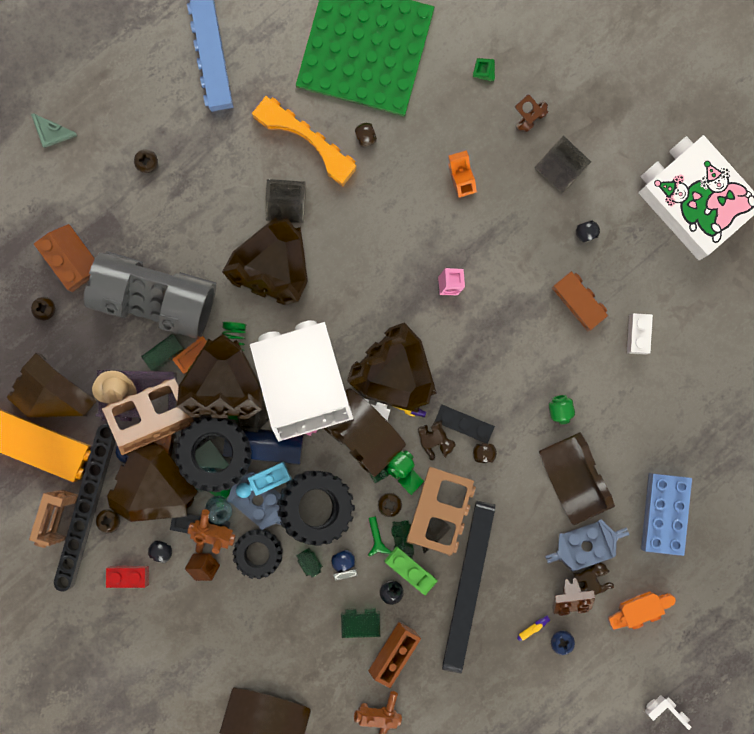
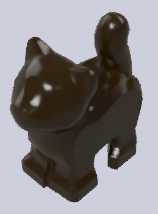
[418,420,456,461]
[573,562,614,595]

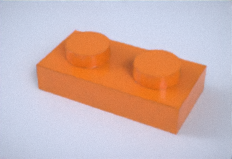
[172,336,207,375]

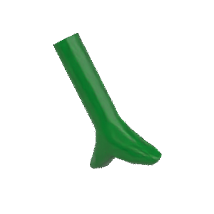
[368,516,392,556]

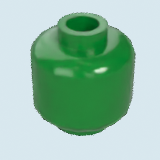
[548,395,575,425]
[386,450,415,479]

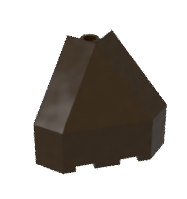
[222,217,308,305]
[347,322,437,413]
[177,334,262,419]
[7,353,97,417]
[107,442,199,522]

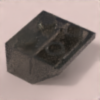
[535,136,591,193]
[265,179,307,223]

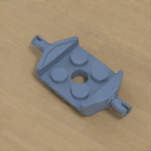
[228,471,284,530]
[545,519,629,572]

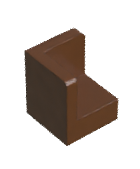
[185,553,220,581]

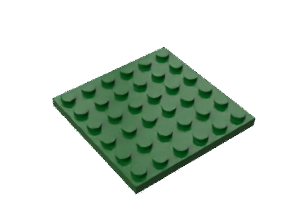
[296,0,435,116]

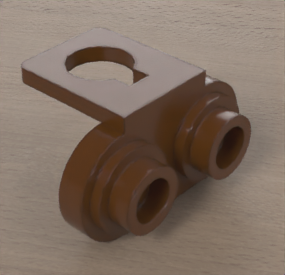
[515,94,549,132]

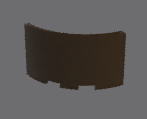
[323,388,406,478]
[539,432,615,525]
[219,687,311,734]

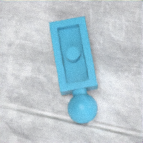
[236,461,292,498]

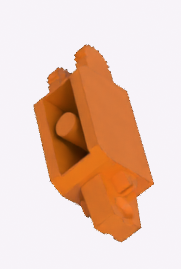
[608,591,676,630]

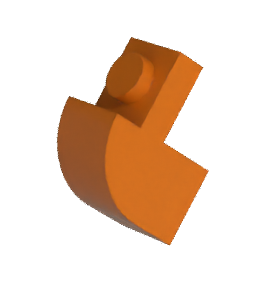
[448,150,477,198]

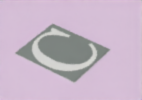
[333,569,358,581]

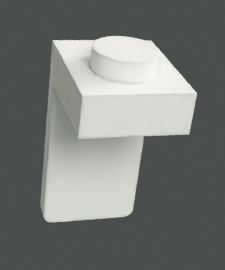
[645,695,692,730]

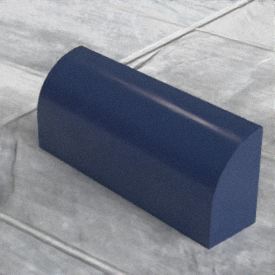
[223,427,304,464]

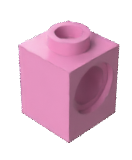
[438,268,465,295]

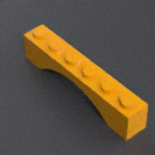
[252,96,357,187]

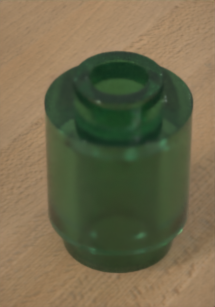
[296,548,323,578]

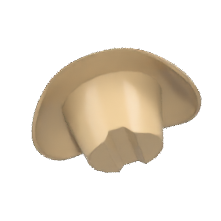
[92,371,137,404]

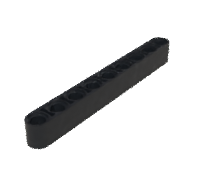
[54,424,115,592]
[442,500,496,674]

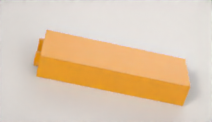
[0,409,92,482]

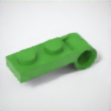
[384,546,438,596]

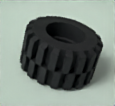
[232,529,283,579]

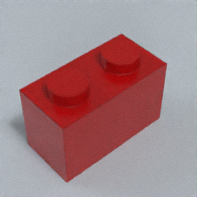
[106,566,149,588]

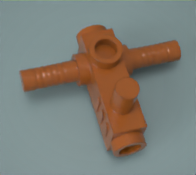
[187,509,236,554]
[354,691,402,734]

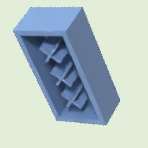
[641,473,692,556]

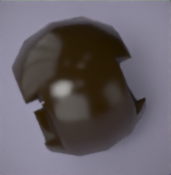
[355,122,377,147]
[134,149,158,173]
[31,297,56,321]
[473,443,497,463]
[378,493,402,517]
[96,509,120,533]

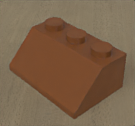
[34,224,95,292]

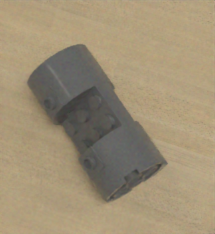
[84,251,217,340]

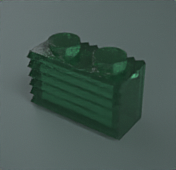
[141,334,185,372]
[341,608,381,638]

